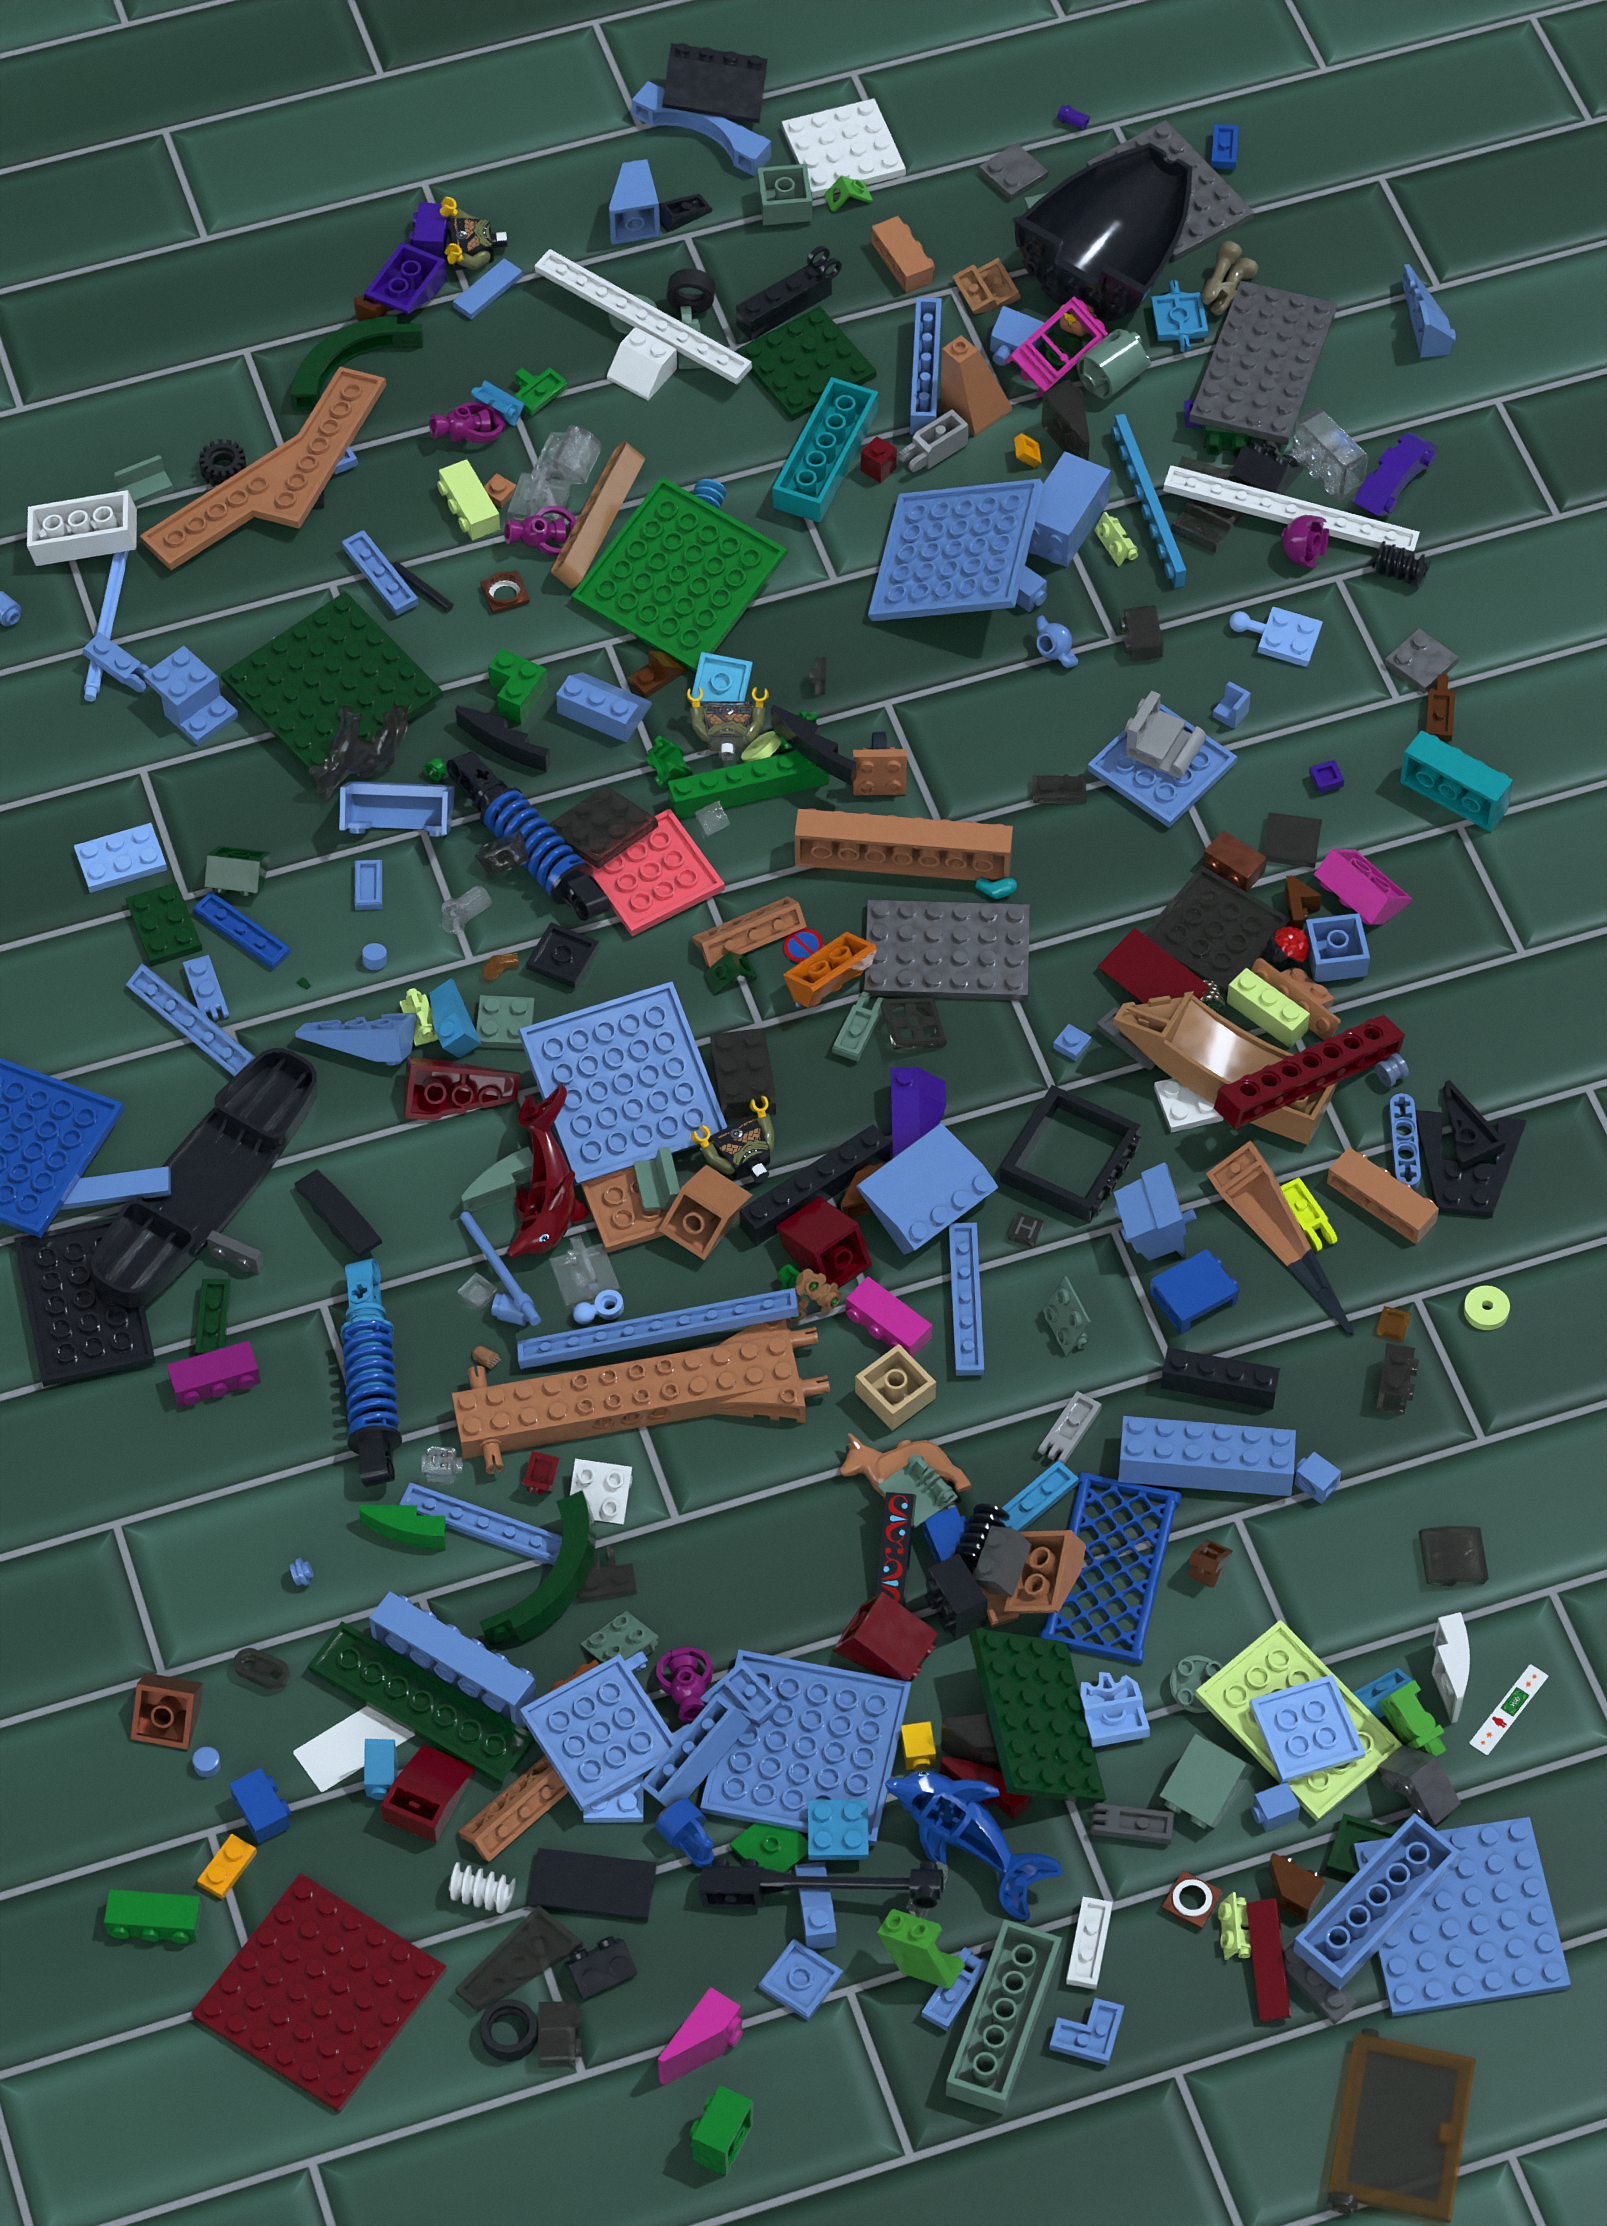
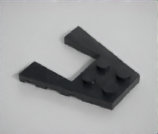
[1415,1110,1526,1218]

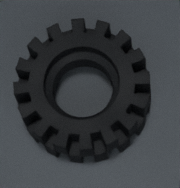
[199,439,246,487]

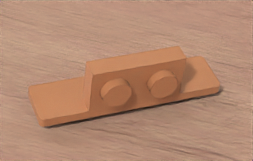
[1251,958,1341,1040]

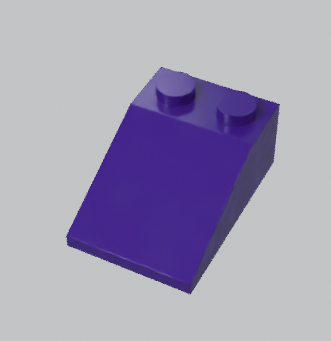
[364,242,447,314]

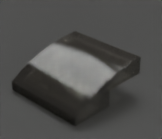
[1170,498,1242,553]
[1419,1526,1489,1587]

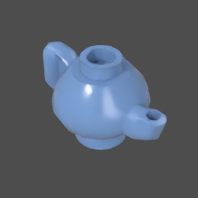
[1035,615,1078,668]

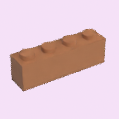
[1327,1147,1439,1244]

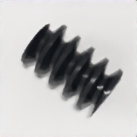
[1372,540,1431,587]
[955,1503,1010,1568]

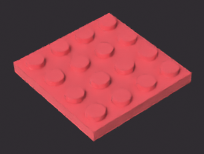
[577,809,725,936]

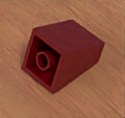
[776,1196,872,1289]
[832,1591,938,1681]

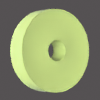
[741,731,781,763]
[1464,1286,1510,1330]

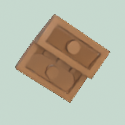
[952,258,1021,314]

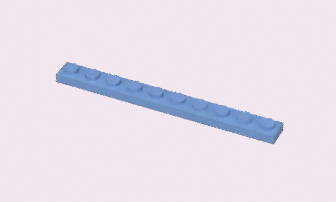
[517,1288,799,1369]

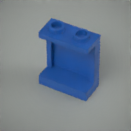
[1149,1249,1239,1335]

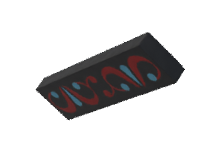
[875,1492,916,1608]

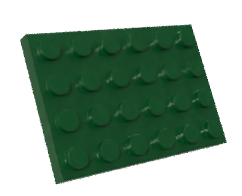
[969,1628,1106,1804]

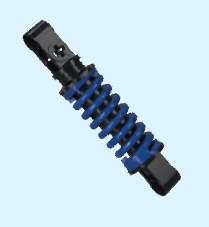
[446,751,610,921]

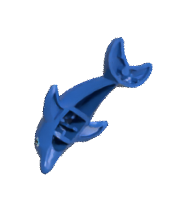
[885,1771,1063,1920]

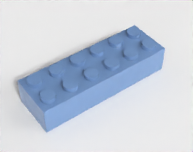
[1118,1416,1296,1496]
[369,1592,537,1727]
[1293,1813,1461,1991]

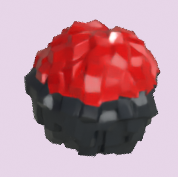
[1266,927,1309,968]

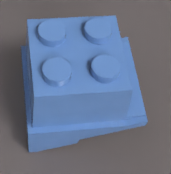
[1114,1162,1197,1261]

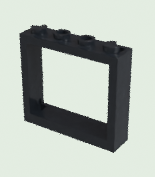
[1000,1085,1143,1223]

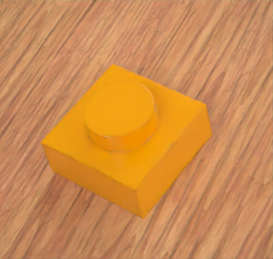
[1014,433,1042,468]

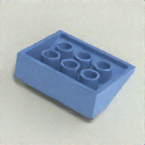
[856,1123,999,1255]

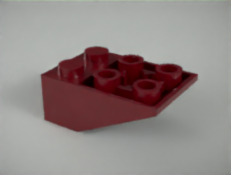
[381,1745,475,1843]

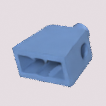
[990,306,1046,366]

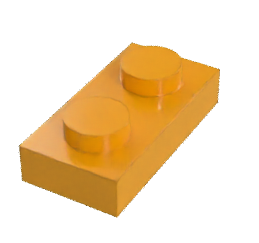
[197,1834,257,1900]

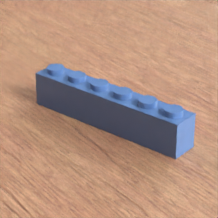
[910,297,942,435]

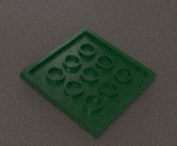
[736,306,877,421]

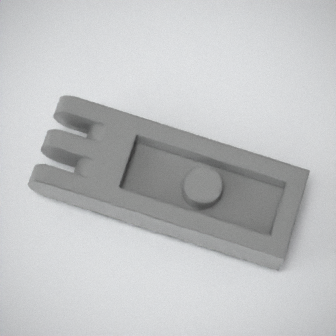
[1038,1391,1102,1464]

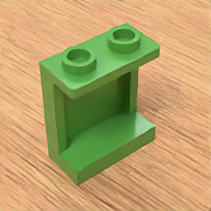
[877,1909,965,1990]

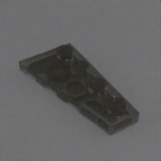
[455,1905,583,2012]

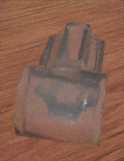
[441,885,492,934]

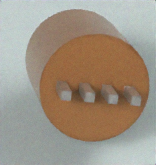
[472,1346,501,1369]

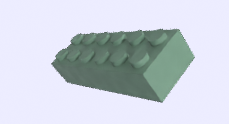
[946,1919,1062,2114]

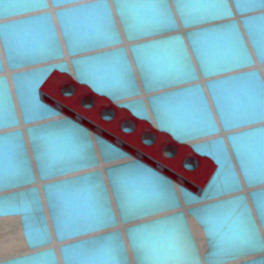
[1214,1014,1405,1129]

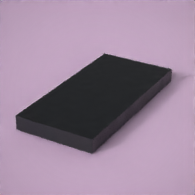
[529,1848,657,1922]

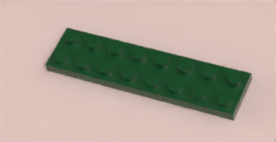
[308,1621,536,1786]

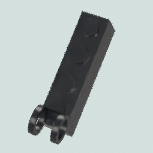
[736,246,842,341]

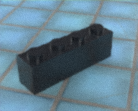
[1161,1347,1280,1409]

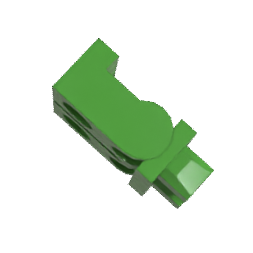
[1377,1680,1446,1757]

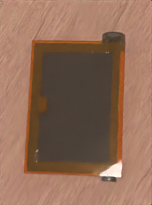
[1326,2028,1476,2223]

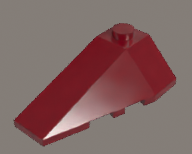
[404,1057,520,1120]

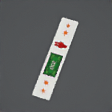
[1469,1664,1548,1755]

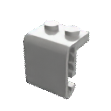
[1125,691,1206,778]

